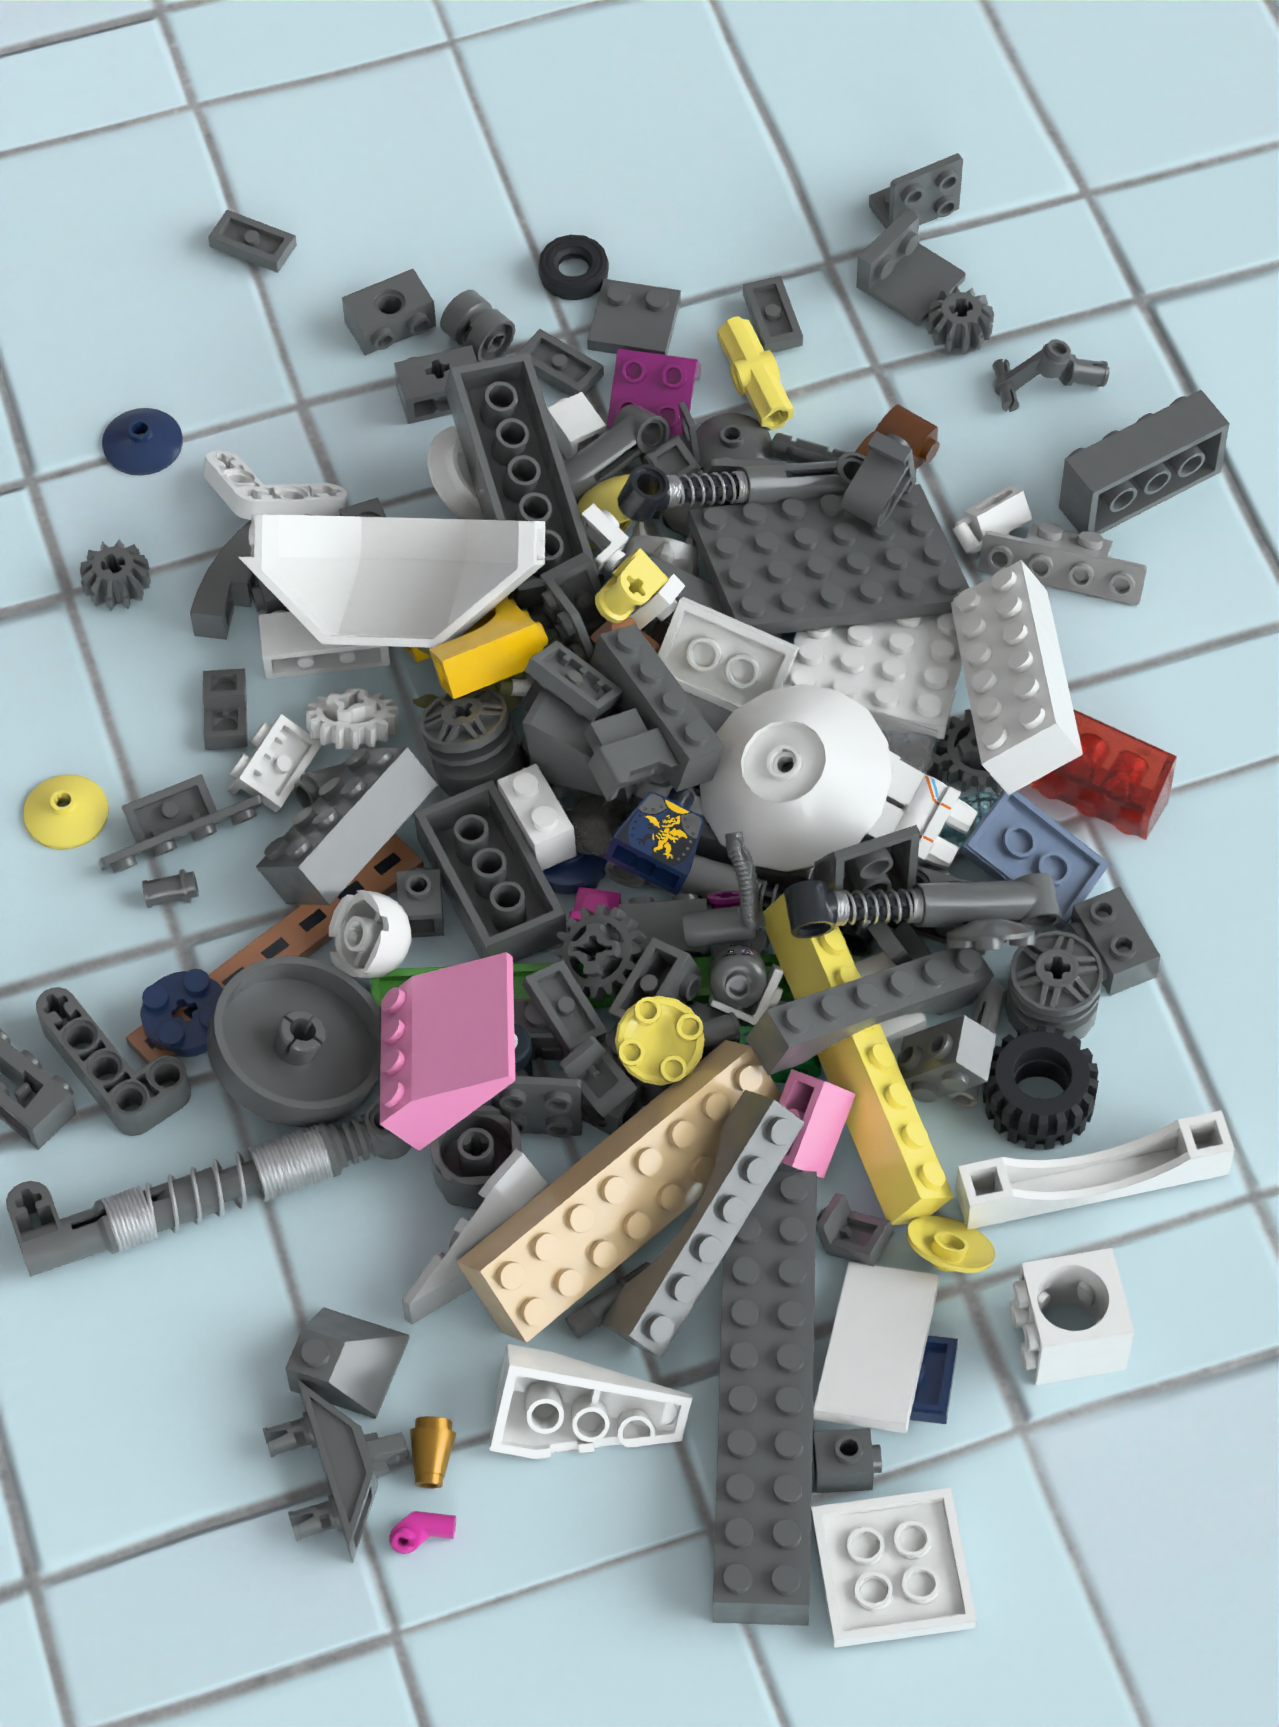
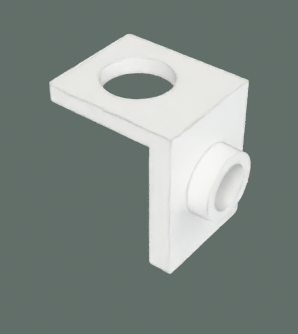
[708,964,784,1025]

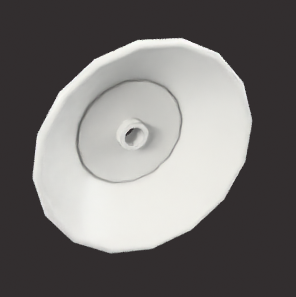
[700,684,892,872]

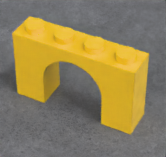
[404,597,548,699]

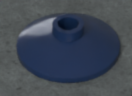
[102,408,183,475]

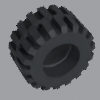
[983,1026,1099,1150]

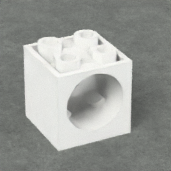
[1010,1248,1134,1385]

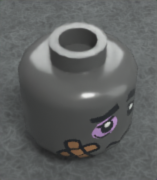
[709,944,767,1009]

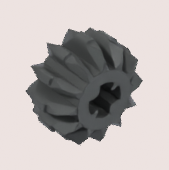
[926,286,994,355]
[80,539,151,611]

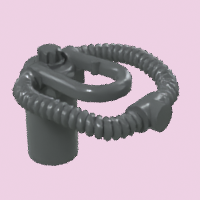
[682,832,766,948]

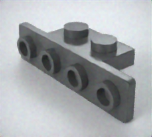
[98,774,263,873]

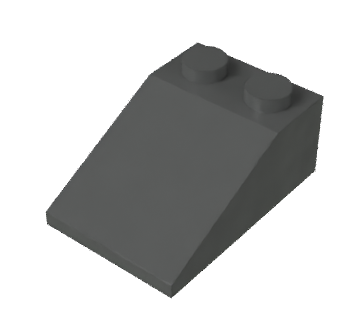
[814,825,920,922]

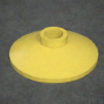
[23,775,109,849]
[906,1216,995,1273]

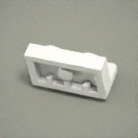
[228,714,321,812]

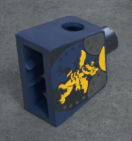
[604,788,704,895]

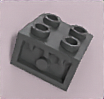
[869,153,963,229]
[856,209,966,325]
[522,641,624,722]

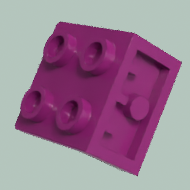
[607,349,702,437]

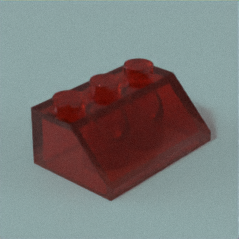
[1031,709,1177,840]

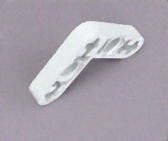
[203,451,348,520]

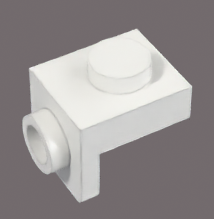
[581,503,629,573]
[628,574,685,630]

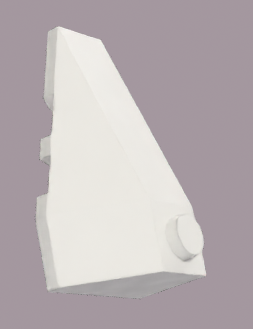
[489,1344,692,1459]

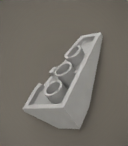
[402,1148,549,1324]

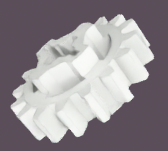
[306,688,398,750]

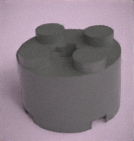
[430,1104,522,1209]

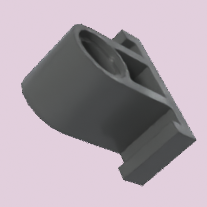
[841,431,916,528]

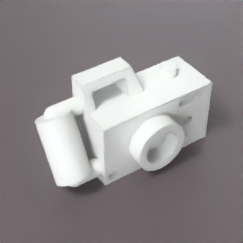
[952,485,1032,554]

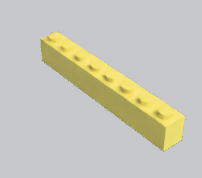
[763,893,954,1225]

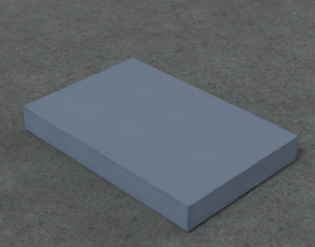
[958,789,1110,931]

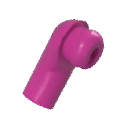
[389,1511,457,1554]

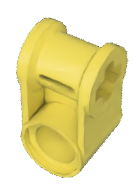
[595,548,669,623]

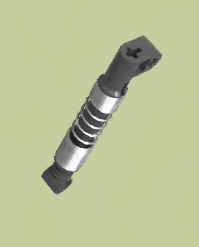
[6,1099,412,1277]

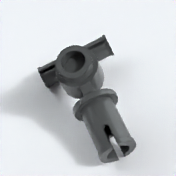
[992,339,1110,412]

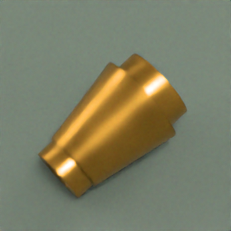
[410,1416,456,1489]

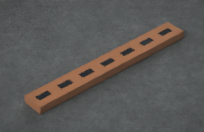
[126,834,424,1065]

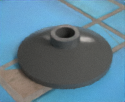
[696,413,772,471]

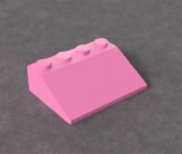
[380,952,515,1151]

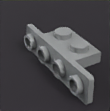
[978,523,1147,605]

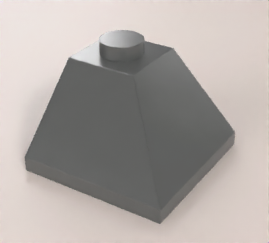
[285,1307,410,1419]

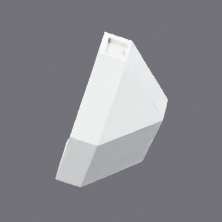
[238,514,545,648]

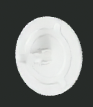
[427,425,484,520]

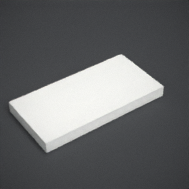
[813,1262,939,1433]

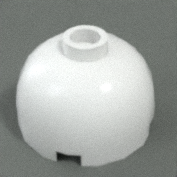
[329,890,411,979]

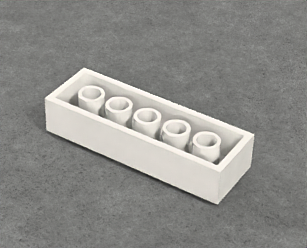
[951,560,1083,795]

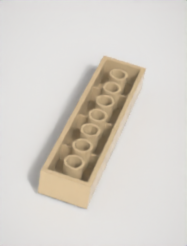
[456,1040,781,1343]

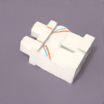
[863,751,978,870]

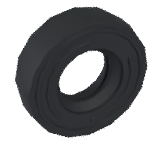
[538,234,609,300]

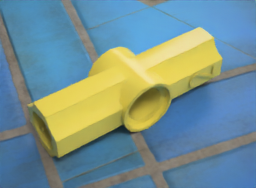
[717,316,794,430]

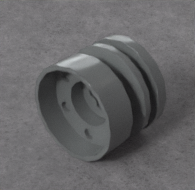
[420,687,524,796]
[1005,930,1104,1039]

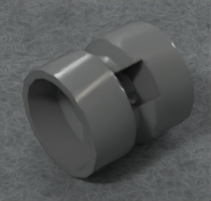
[440,290,516,362]

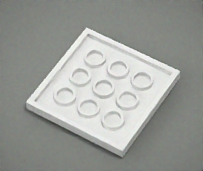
[782,613,962,739]

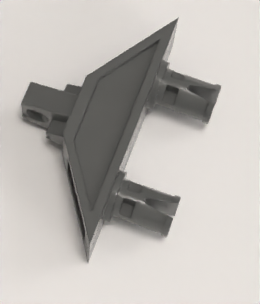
[263,1379,409,1563]

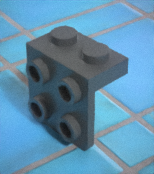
[540,552,607,664]

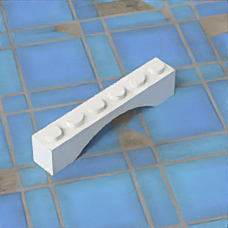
[955,1110,1235,1230]

